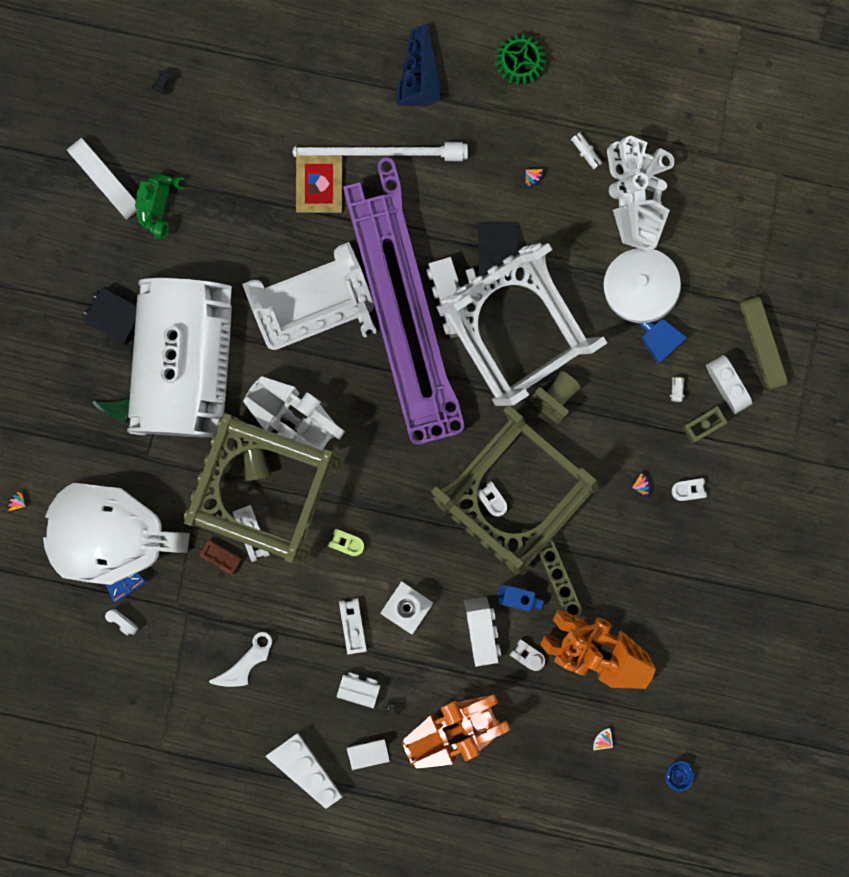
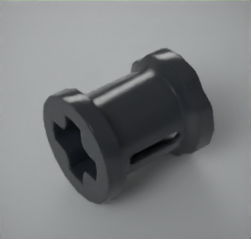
[151,70,175,95]

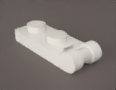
[233,505,270,562]
[339,598,367,654]

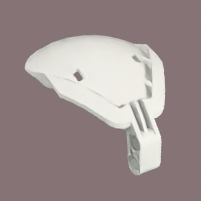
[43,483,189,585]

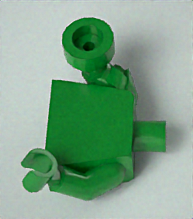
[135,174,185,240]

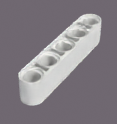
[67,138,137,220]

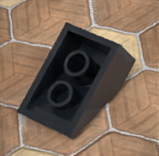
[478,223,517,280]

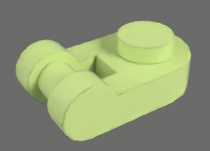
[328,529,364,556]

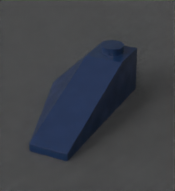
[396,24,440,106]

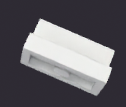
[347,739,390,770]

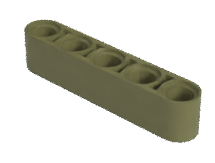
[740,296,788,391]
[534,533,581,617]

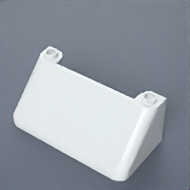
[242,242,374,350]

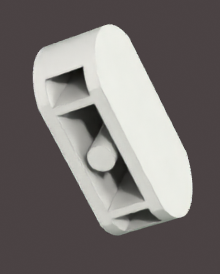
[706,355,752,414]

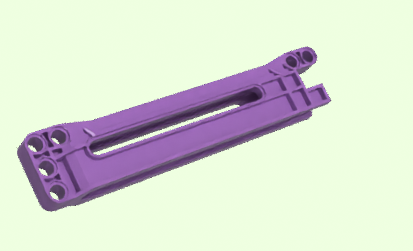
[344,158,464,445]

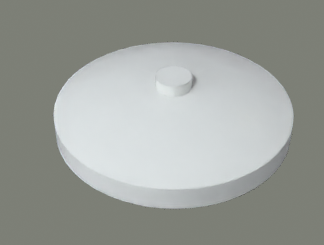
[604,248,681,323]

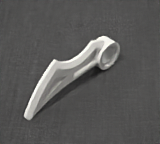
[209,632,272,687]

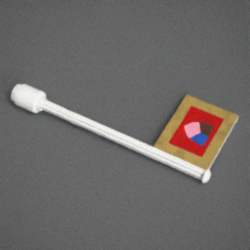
[292,142,468,213]

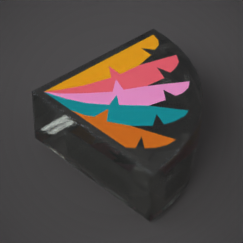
[7,489,27,513]

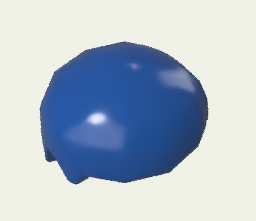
[665,761,694,791]

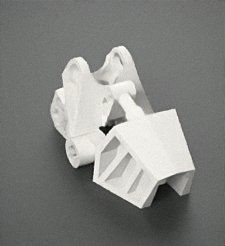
[607,136,674,251]
[243,376,345,450]

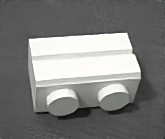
[337,672,380,708]

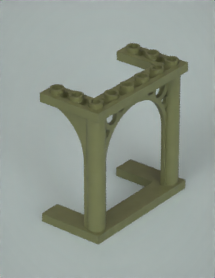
[431,406,599,575]
[184,413,344,566]

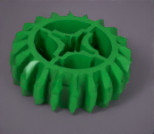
[495,34,546,85]

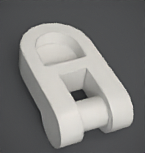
[671,478,707,501]
[477,482,507,517]
[105,609,138,636]
[510,639,545,671]

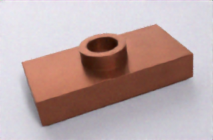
[199,540,242,575]

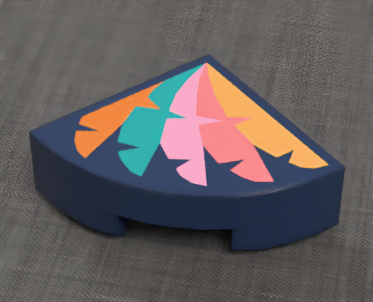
[524,169,543,189]
[631,472,650,498]

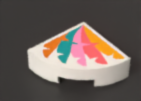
[593,728,613,750]

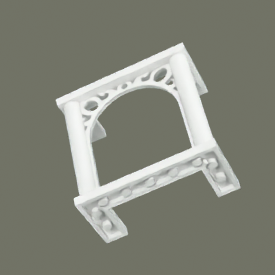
[436,243,607,406]

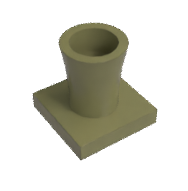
[529,371,581,425]
[231,439,271,481]

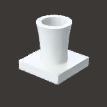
[380,581,433,634]

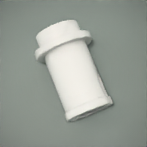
[670,377,685,402]

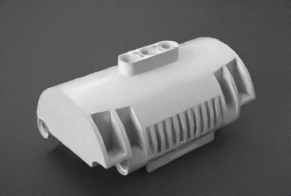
[127,278,232,438]

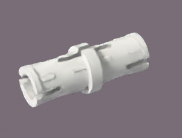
[571,132,603,170]

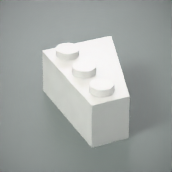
[464,596,501,667]

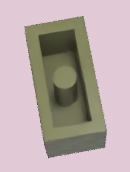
[682,406,728,444]

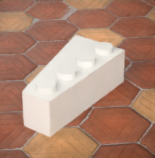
[426,257,473,339]
[265,733,342,809]

